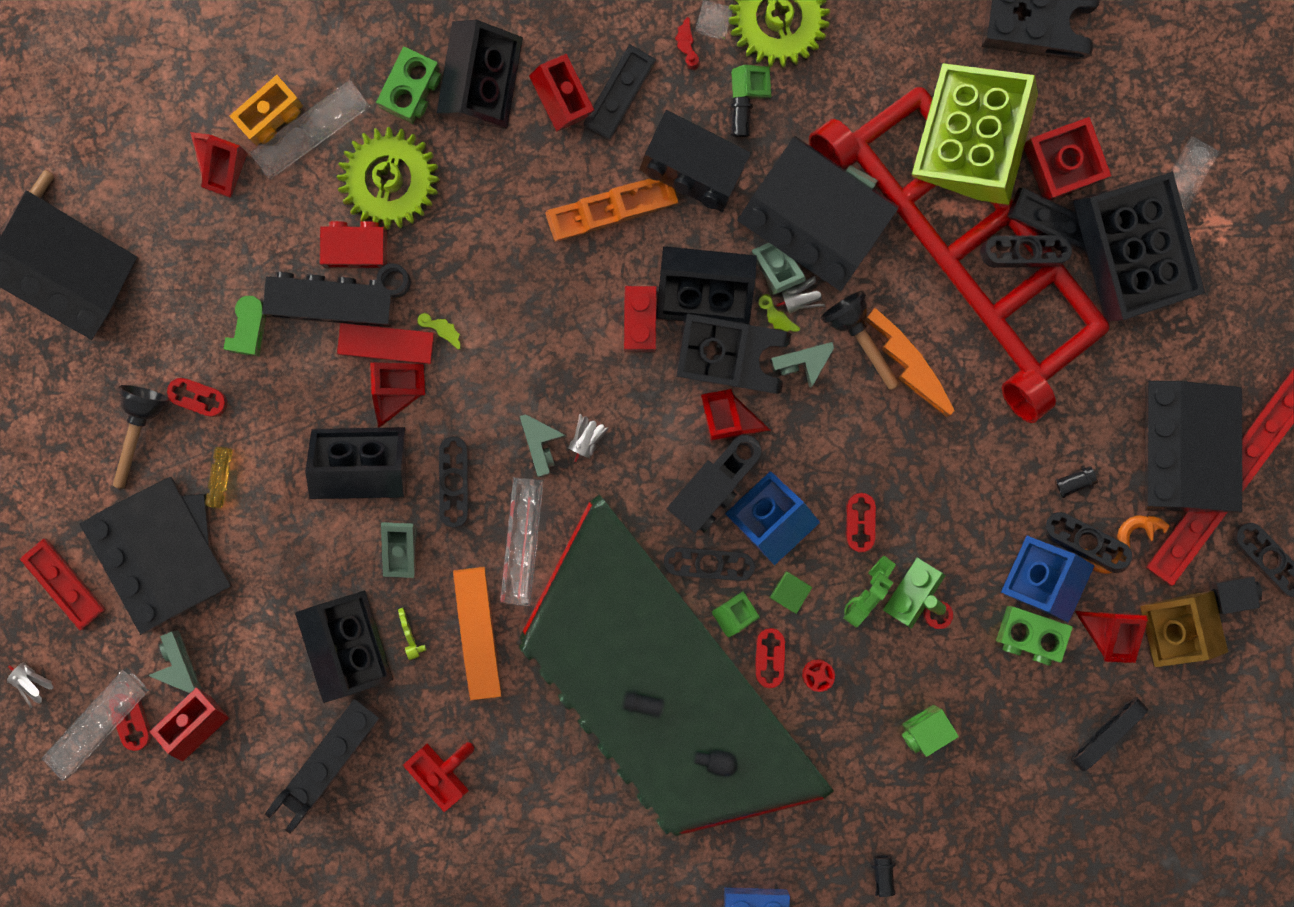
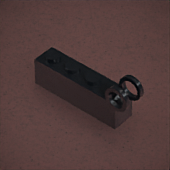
[262,263,411,328]
[265,696,384,834]

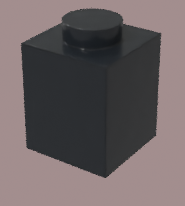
[1209,576,1262,614]

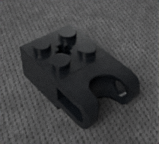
[981,0,1100,59]
[674,314,792,394]
[666,435,761,534]

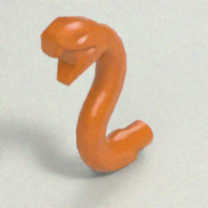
[1080,515,1169,574]

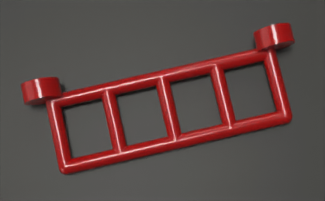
[809,87,1110,423]

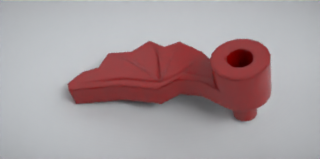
[675,17,700,70]

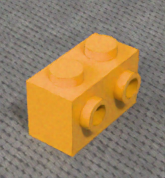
[229,75,303,146]

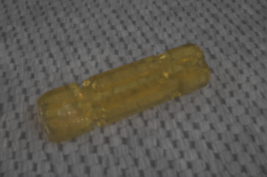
[205,446,232,508]

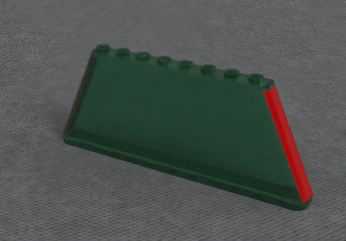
[519,494,834,836]

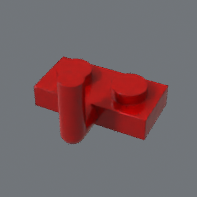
[403,742,475,812]

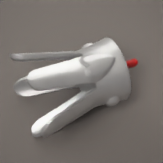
[776,276,825,314]
[568,414,609,462]
[7,663,54,708]

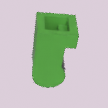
[223,296,266,357]

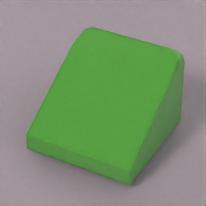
[731,65,771,99]
[769,571,812,614]
[712,591,760,637]

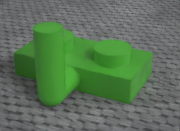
[883,558,946,629]

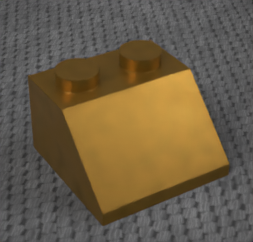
[1140,591,1228,667]

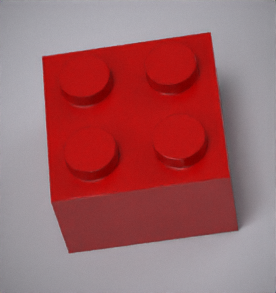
[1024,117,1111,201]

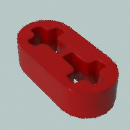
[167,378,227,417]
[846,493,876,552]
[755,628,785,688]
[110,691,152,751]

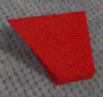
[190,132,248,198]
[370,362,425,428]
[701,389,771,442]
[1075,611,1148,663]

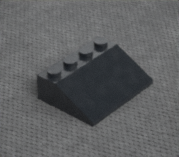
[737,136,899,292]
[1073,171,1205,321]
[0,190,137,340]
[1145,380,1242,513]
[80,477,232,635]

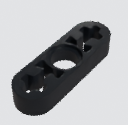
[980,235,1072,268]
[439,436,469,528]
[1045,512,1132,573]
[1233,523,1294,597]
[664,547,755,581]
[1071,697,1148,772]

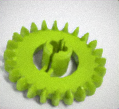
[728,0,830,67]
[336,127,440,230]

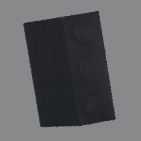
[436,19,523,128]
[639,110,751,213]
[656,246,757,325]
[305,427,406,499]
[295,590,393,703]

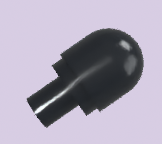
[693,749,738,777]

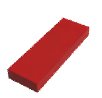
[337,323,435,364]
[20,539,106,631]

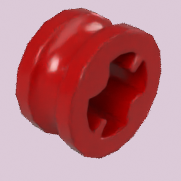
[923,601,953,629]

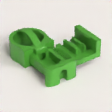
[843,555,896,628]

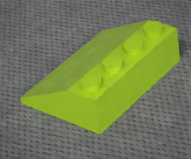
[912,63,1038,205]

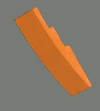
[545,179,679,242]
[864,308,955,417]
[453,567,502,701]

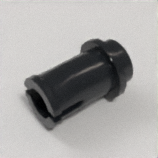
[728,97,753,137]
[1055,466,1098,498]
[622,689,664,719]
[870,855,896,897]

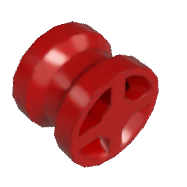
[802,659,835,692]

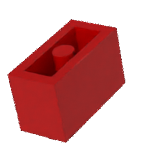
[529,53,594,132]
[320,221,387,268]
[624,286,656,353]
[149,687,229,762]

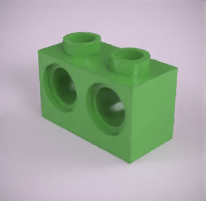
[376,46,442,124]
[996,606,1073,666]
[901,704,959,757]

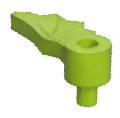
[759,294,800,332]
[417,313,460,350]
[398,607,427,660]

